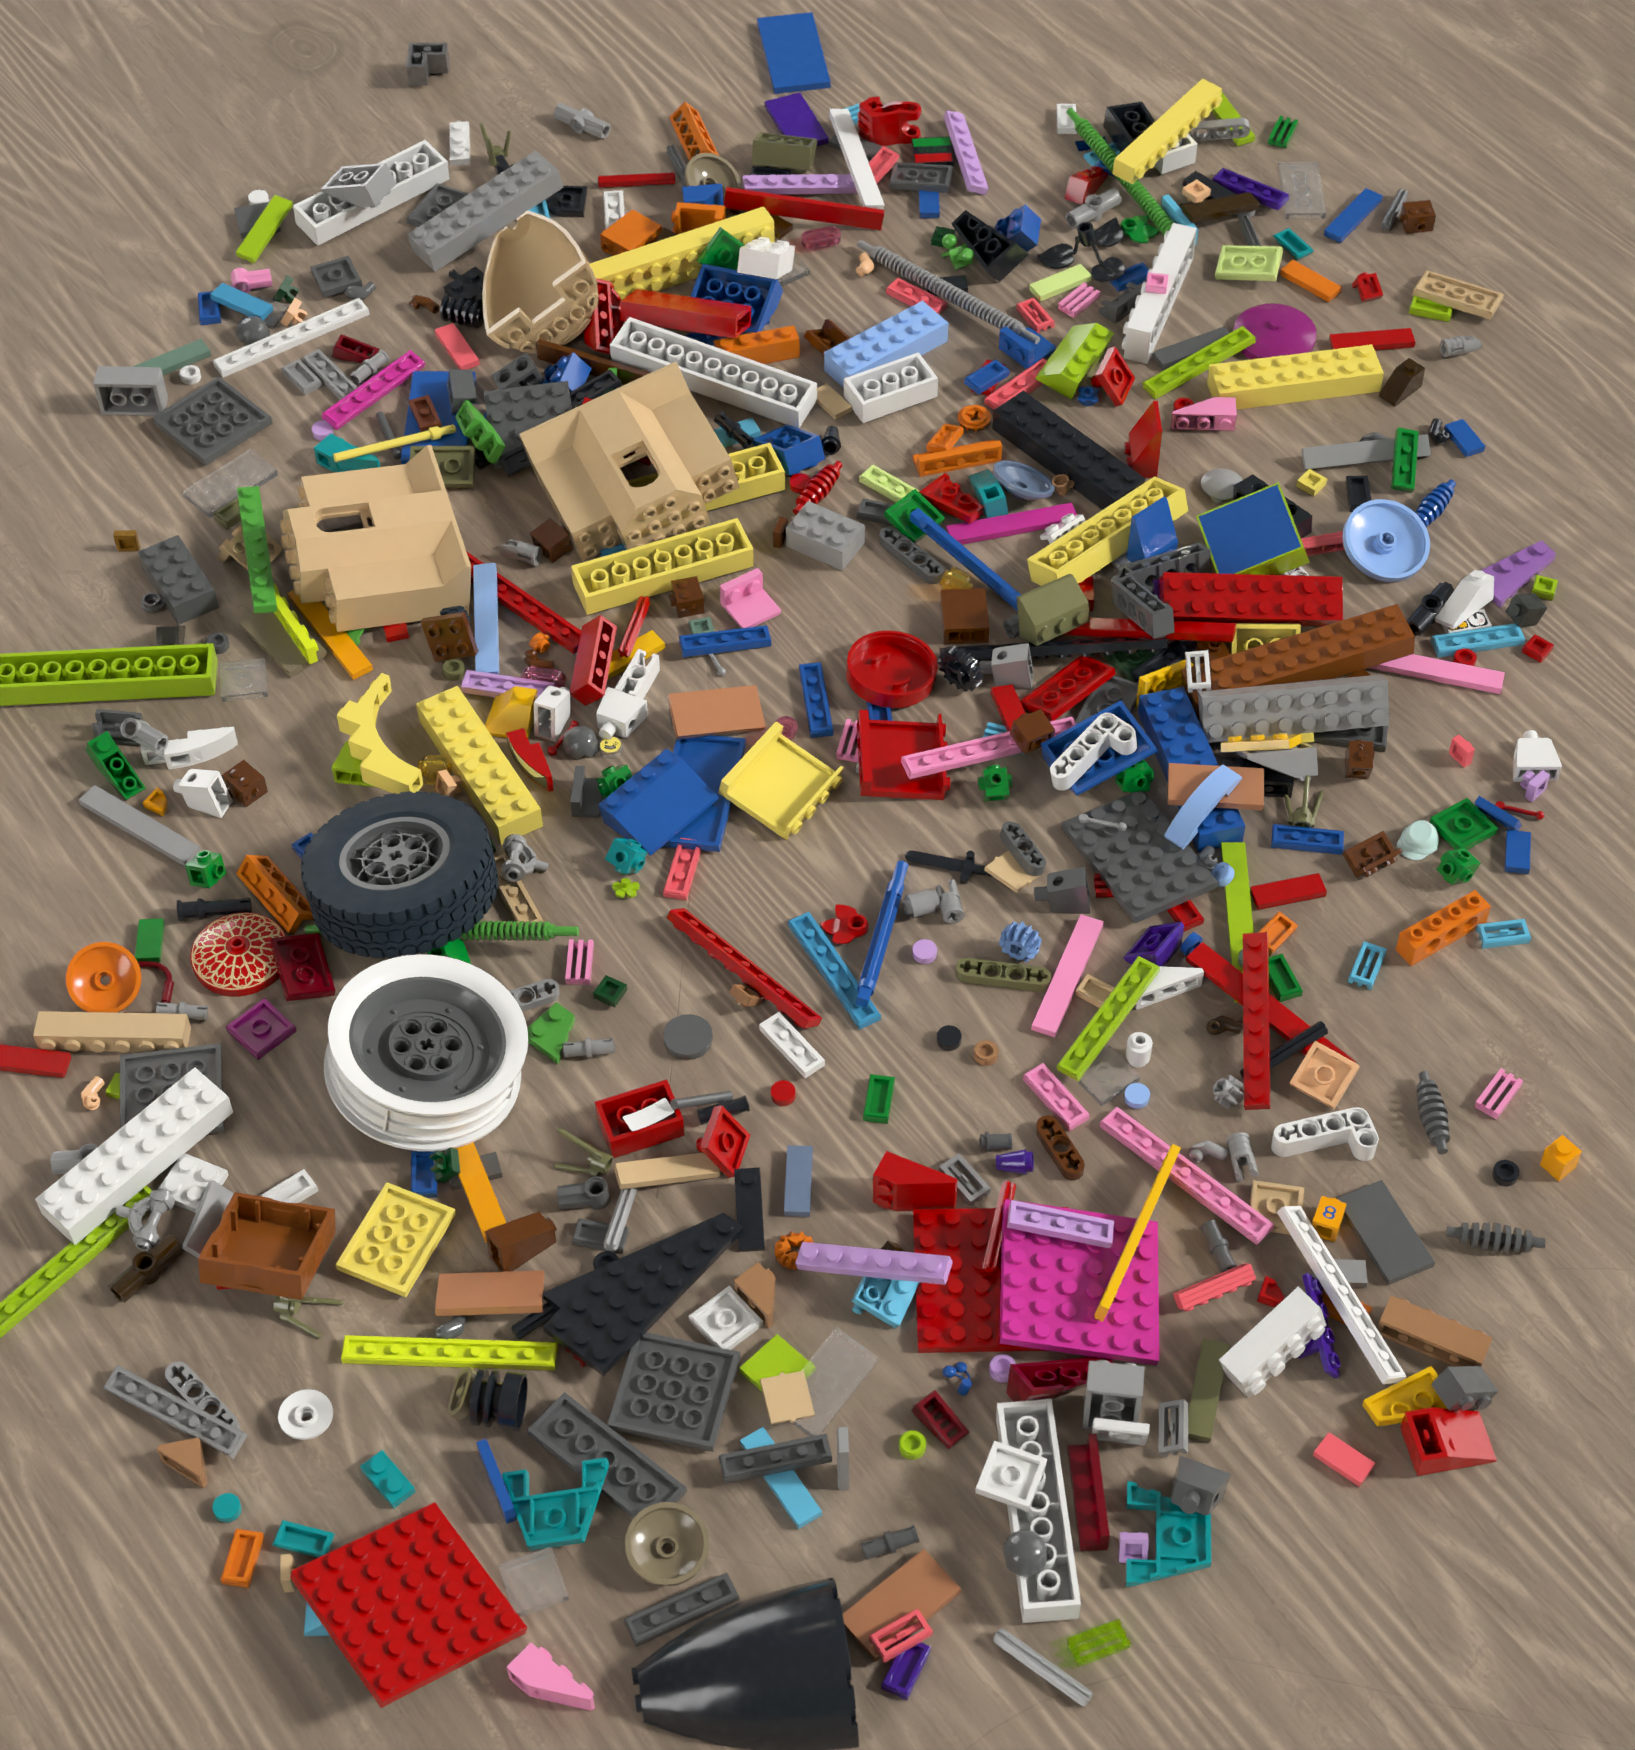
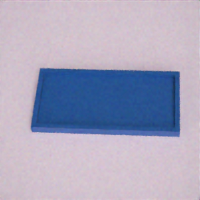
[757,12,831,94]
[401,371,476,465]
[662,736,746,852]

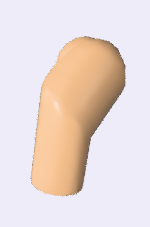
[856,252,874,277]
[81,1076,105,1110]

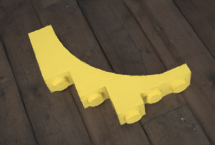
[337,673,423,794]

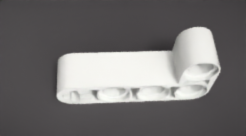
[1050,713,1137,791]
[1271,1107,1379,1161]

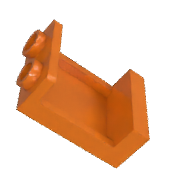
[671,202,726,235]
[600,209,662,256]

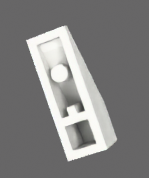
[1435,570,1494,629]
[1124,966,1204,1010]

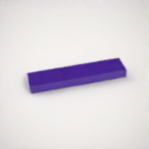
[1212,168,1289,211]

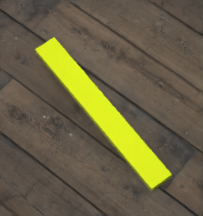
[341,1335,558,1371]

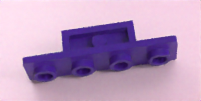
[1297,1273,1341,1379]

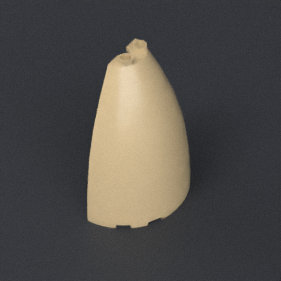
[482,210,598,353]

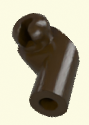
[1206,1015,1243,1035]

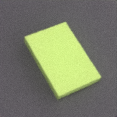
[1215,245,1283,281]

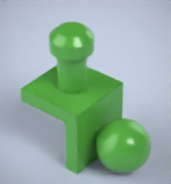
[941,234,973,270]

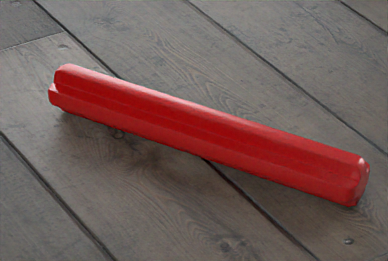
[598,172,676,188]
[618,596,651,658]
[982,1181,1016,1274]

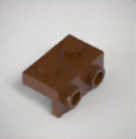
[804,319,850,357]
[1342,831,1403,878]

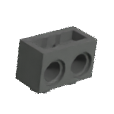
[492,352,544,389]

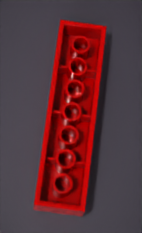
[1159,572,1343,627]

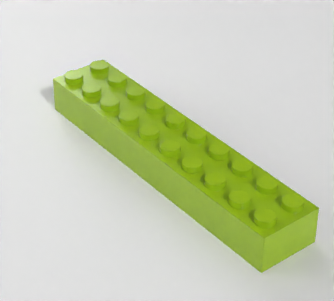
[0,643,218,706]

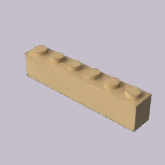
[33,1011,191,1053]

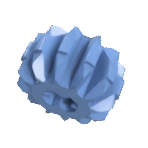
[999,921,1042,962]

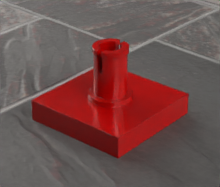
[1091,347,1135,407]
[696,1106,751,1178]

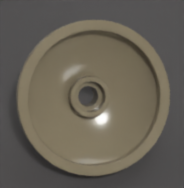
[685,153,741,197]
[625,1502,709,1586]

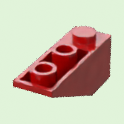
[1064,166,1108,205]

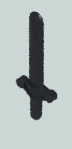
[905,850,992,884]

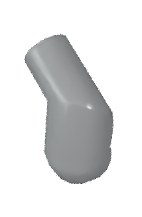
[1189,1140,1228,1163]

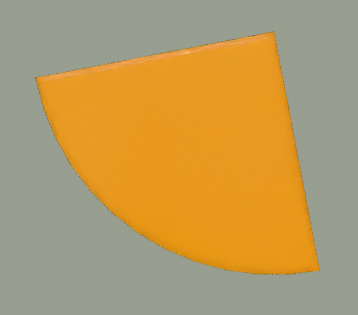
[143,787,168,817]

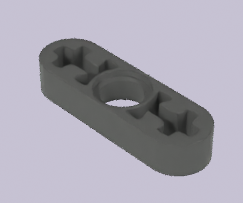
[1000,822,1046,876]

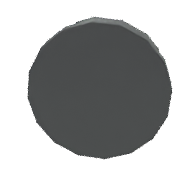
[663,1014,713,1060]

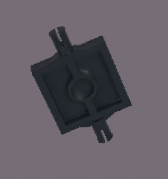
[443,266,484,307]

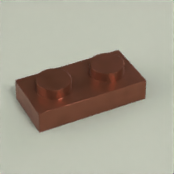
[408,395,442,432]

